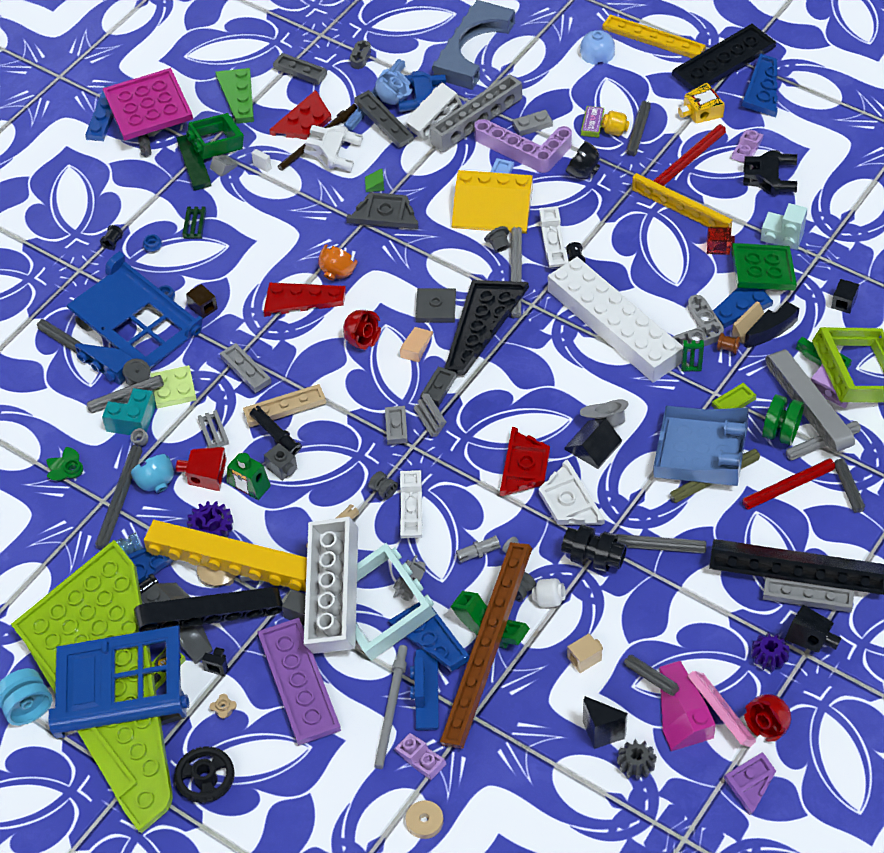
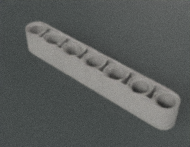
[765,349,855,453]

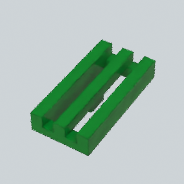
[681,340,704,371]

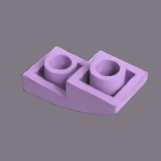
[731,129,763,162]
[395,733,447,780]

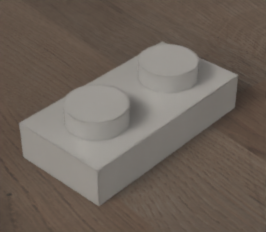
[512,110,553,136]
[385,406,408,445]

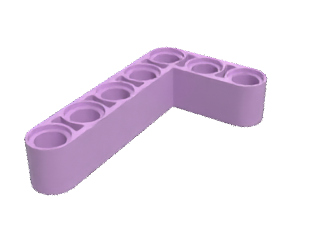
[474,119,572,173]

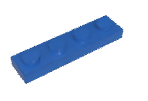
[85,85,113,142]

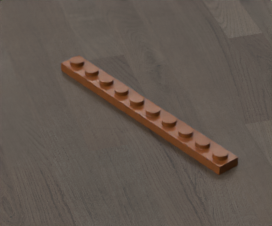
[440,542,533,749]

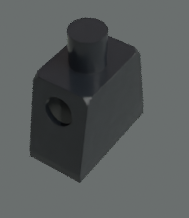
[784,605,842,653]

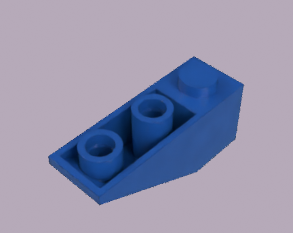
[75,343,134,385]

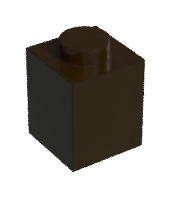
[186,284,218,319]

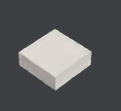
[252,149,272,173]

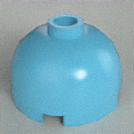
[131,454,174,493]

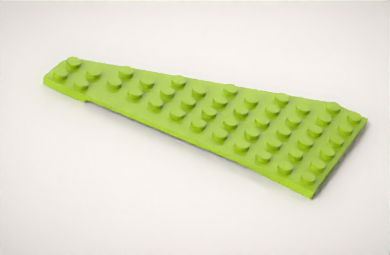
[11,540,173,833]

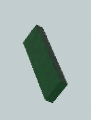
[176,135,212,191]

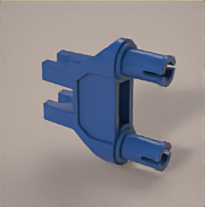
[398,71,446,112]

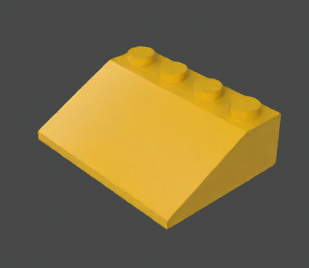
[452,170,533,234]

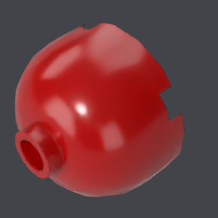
[343,309,381,350]
[744,694,792,742]

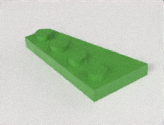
[215,68,254,124]

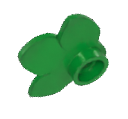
[46,447,83,481]

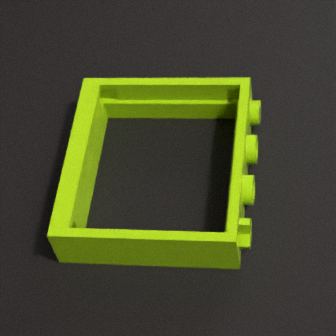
[812,327,884,402]

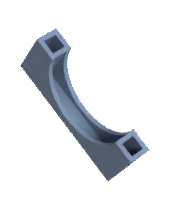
[432,0,515,90]

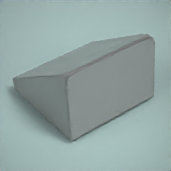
[210,155,238,176]

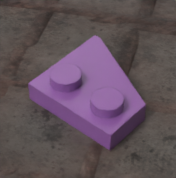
[724,752,776,815]

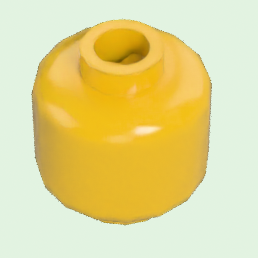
[601,110,630,136]

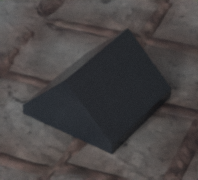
[565,418,622,469]
[583,696,628,749]

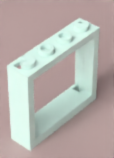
[355,543,436,661]

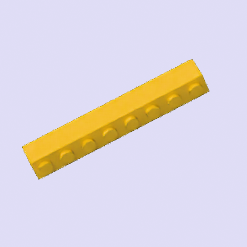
[144,519,307,592]

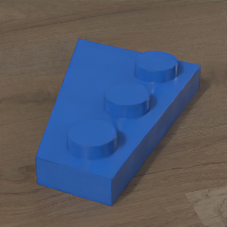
[713,288,773,328]

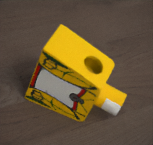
[678,83,725,123]

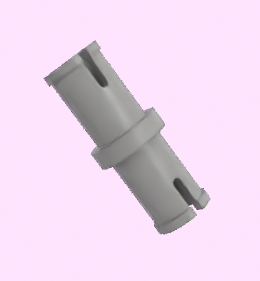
[456,535,501,563]

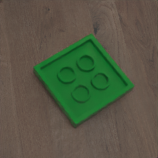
[731,243,797,291]

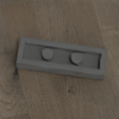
[273,53,327,85]

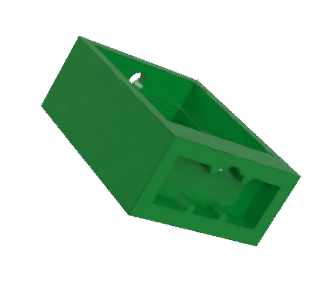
[186,113,244,159]

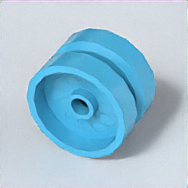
[0,668,53,726]

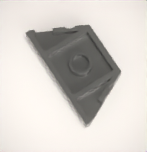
[346,192,419,229]

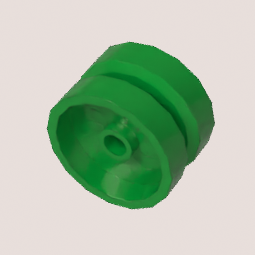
[762,394,805,446]

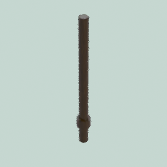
[278,104,358,171]

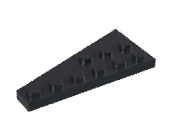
[445,280,529,375]

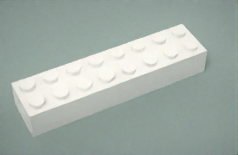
[548,257,683,383]

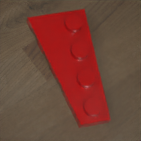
[263,282,346,317]

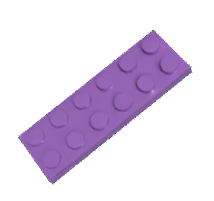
[257,618,341,746]

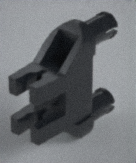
[743,150,797,195]

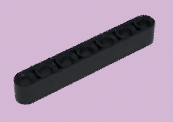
[134,587,283,632]

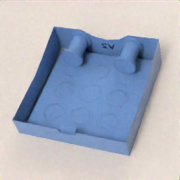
[653,406,749,486]

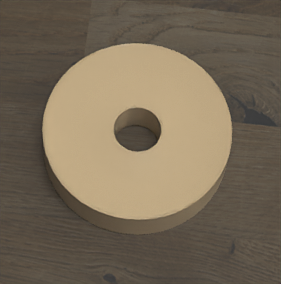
[406,800,444,839]

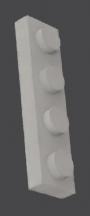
[763,577,854,613]

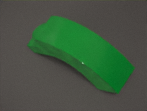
[450,591,530,648]

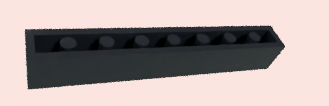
[709,539,884,595]

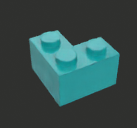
[102,388,156,435]

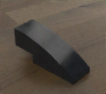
[744,301,800,348]

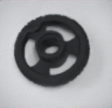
[174,746,235,803]

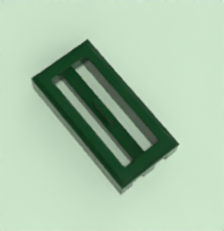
[182,206,206,239]

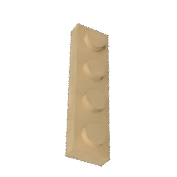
[243,384,326,428]

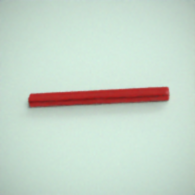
[653,124,726,186]

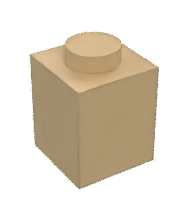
[567,633,603,673]

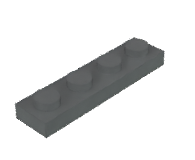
[354,90,414,148]

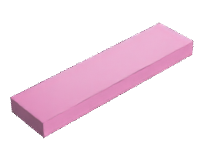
[688,671,756,747]

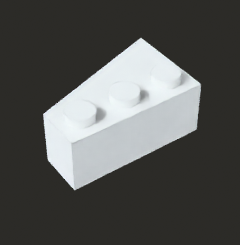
[405,83,462,141]

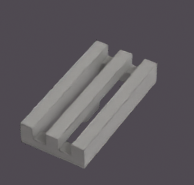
[414,393,447,437]
[197,410,229,448]

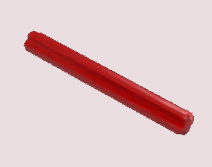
[742,458,835,509]

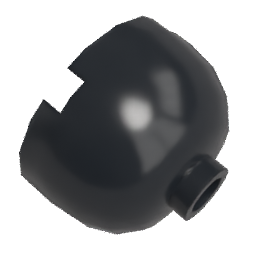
[566,141,600,179]

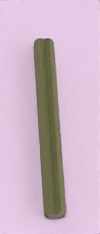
[670,449,760,503]

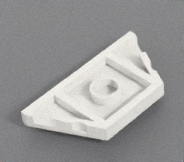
[539,459,605,525]

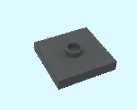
[416,288,456,323]

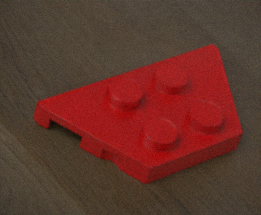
[269,91,332,140]
[500,427,550,496]

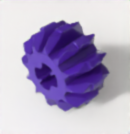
[751,632,790,672]

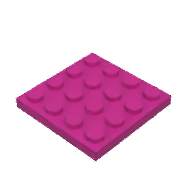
[103,68,193,141]

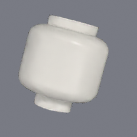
[532,578,566,607]

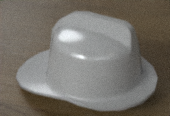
[580,399,629,427]

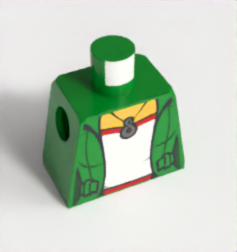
[227,453,271,501]

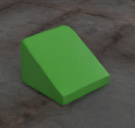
[365,169,384,192]

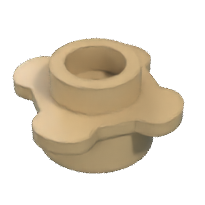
[210,694,237,719]

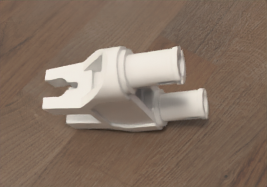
[304,125,363,172]

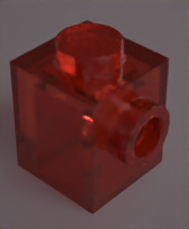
[707,227,735,255]

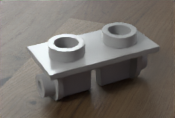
[393,555,426,601]

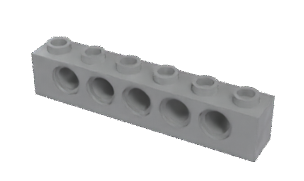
[429,74,522,152]

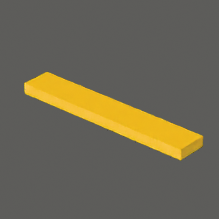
[602,14,706,58]
[632,173,733,237]

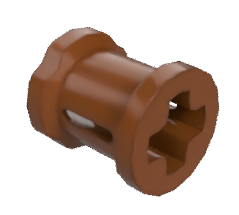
[717,333,741,355]

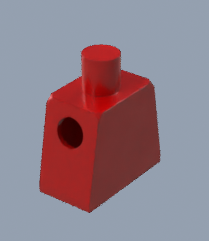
[176,447,227,491]

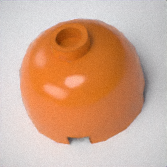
[318,245,358,281]

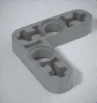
[673,295,724,352]

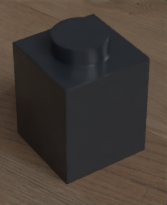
[831,279,859,314]

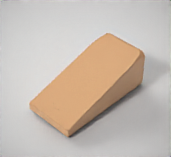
[400,327,433,362]

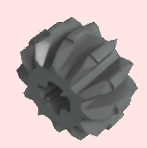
[617,739,657,780]

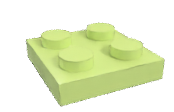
[150,365,197,409]

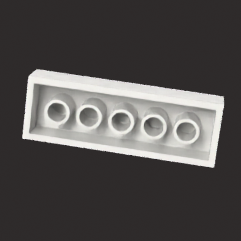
[304,517,358,654]

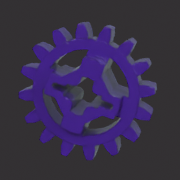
[187,501,234,537]

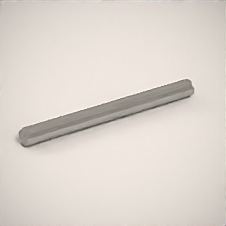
[511,227,522,318]

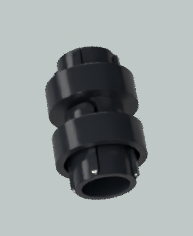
[561,524,627,572]

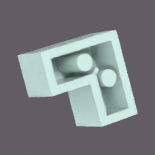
[760,203,808,250]

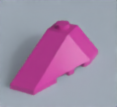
[659,661,716,751]

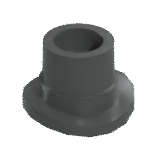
[484,226,510,253]
[122,359,151,386]

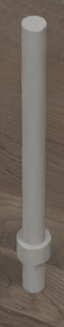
[374,645,408,769]

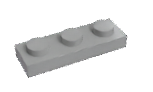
[220,343,272,393]

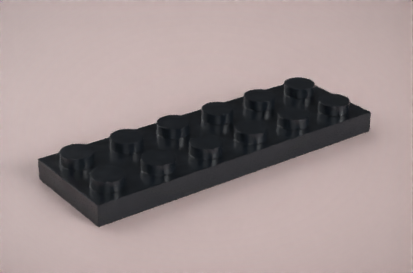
[672,24,776,91]

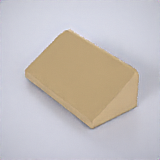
[732,301,764,344]

